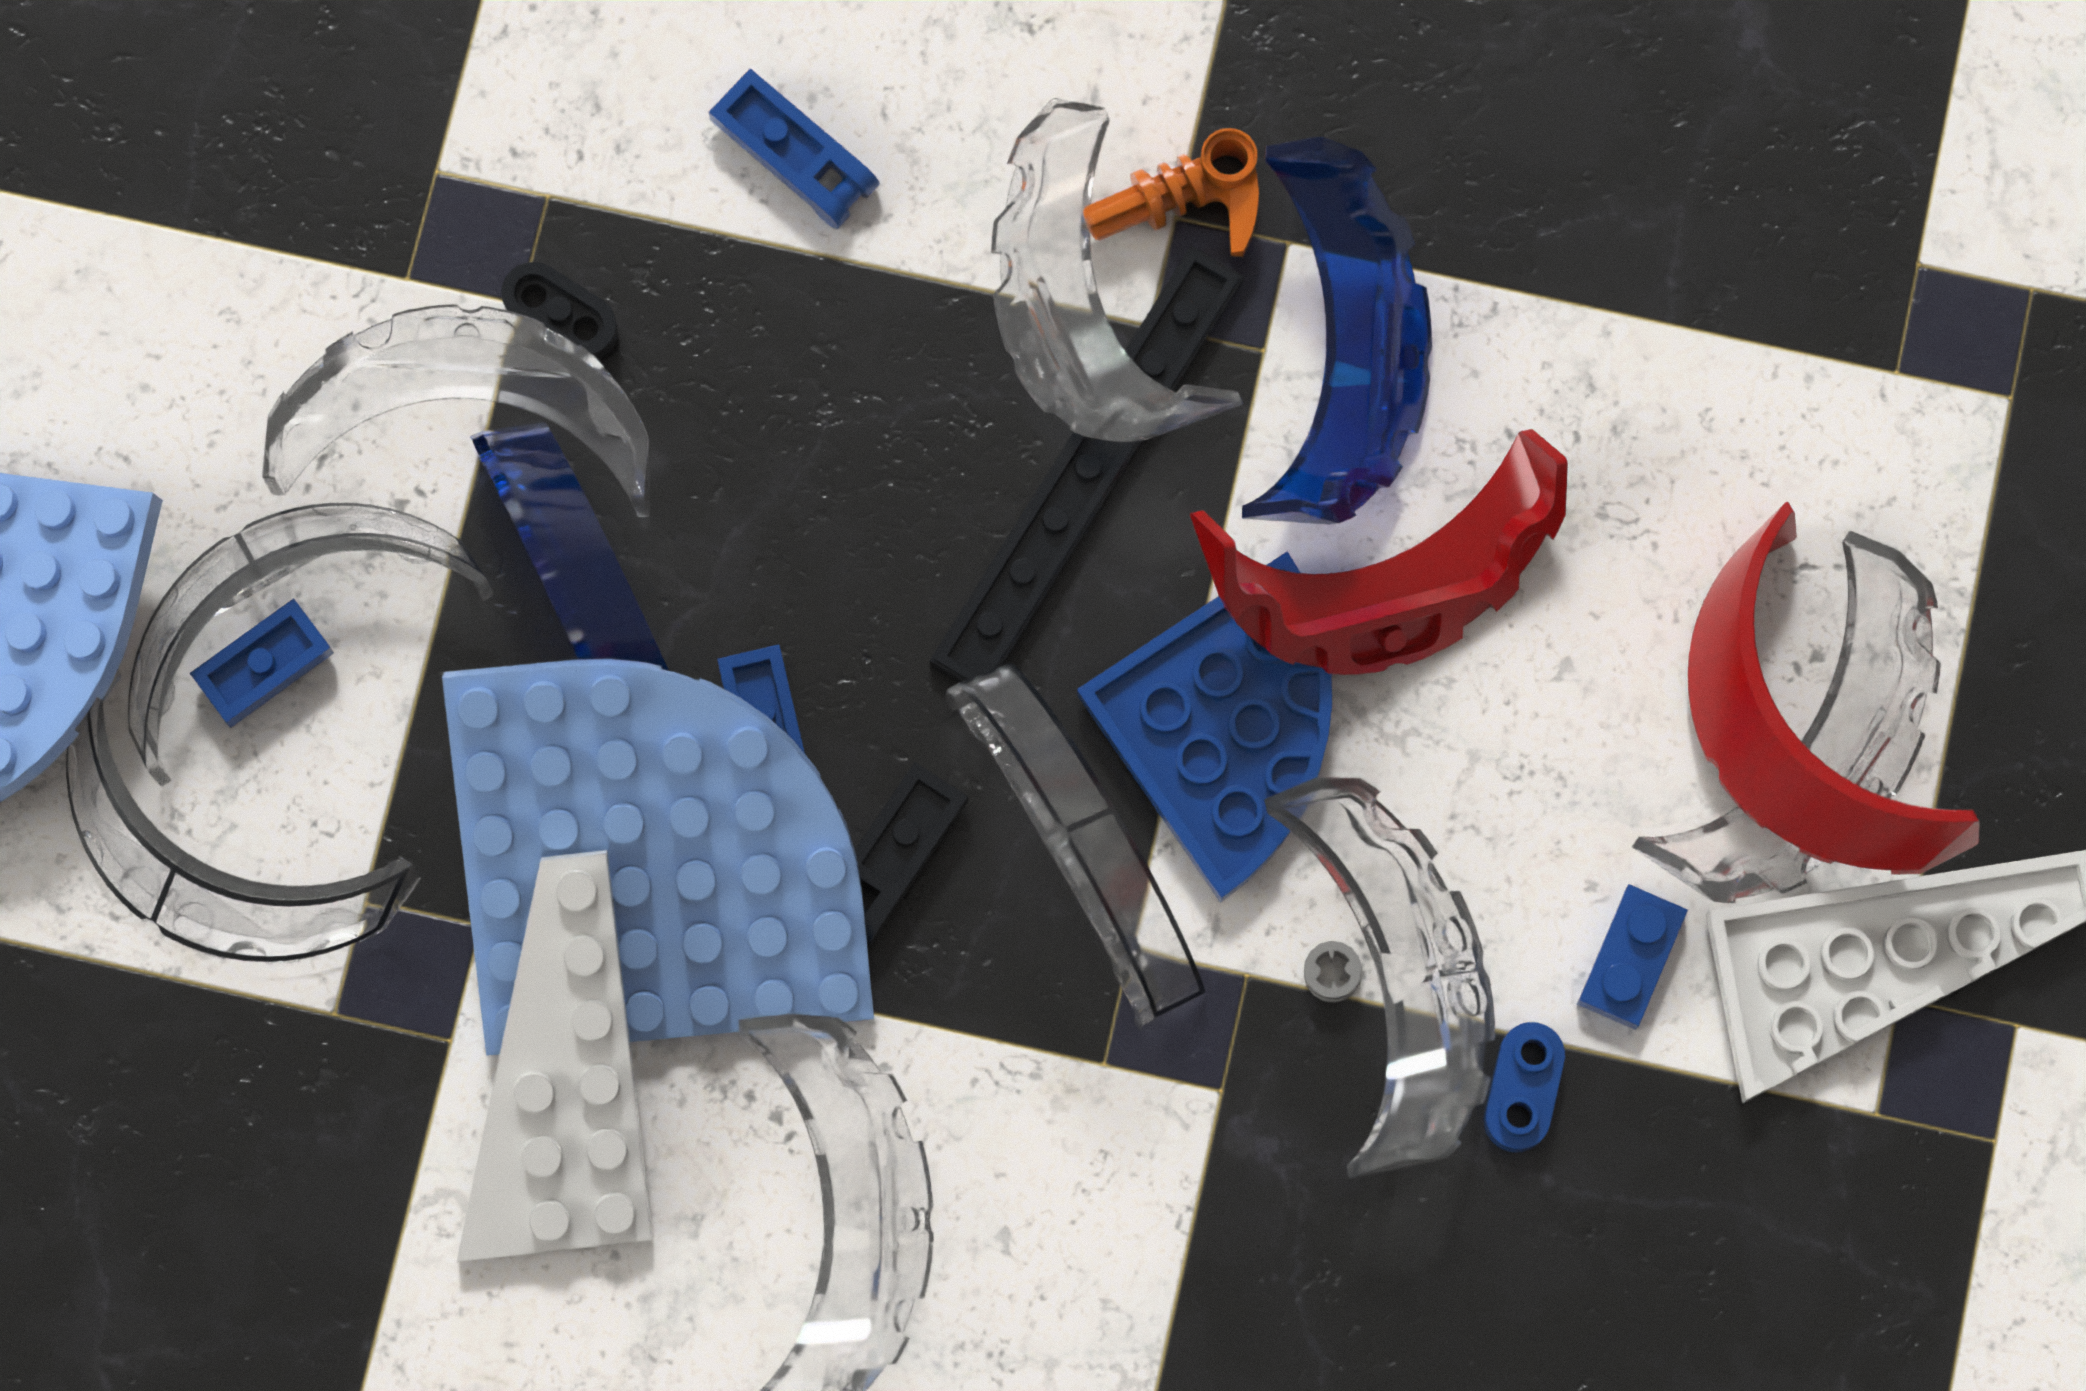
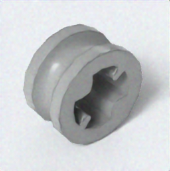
[1304,941,1362,1003]

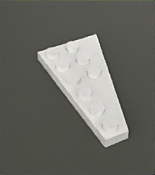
[456,850,653,1262]
[1706,850,2086,1104]

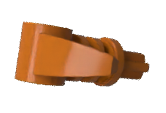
[1083,128,1259,257]

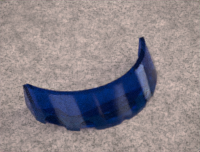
[1242,137,1432,525]
[470,422,669,671]

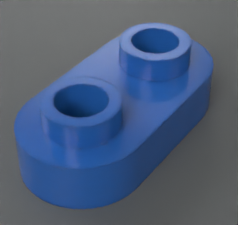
[1484,1022,1565,1152]

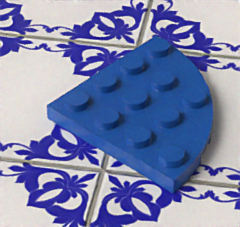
[1077,551,1332,903]

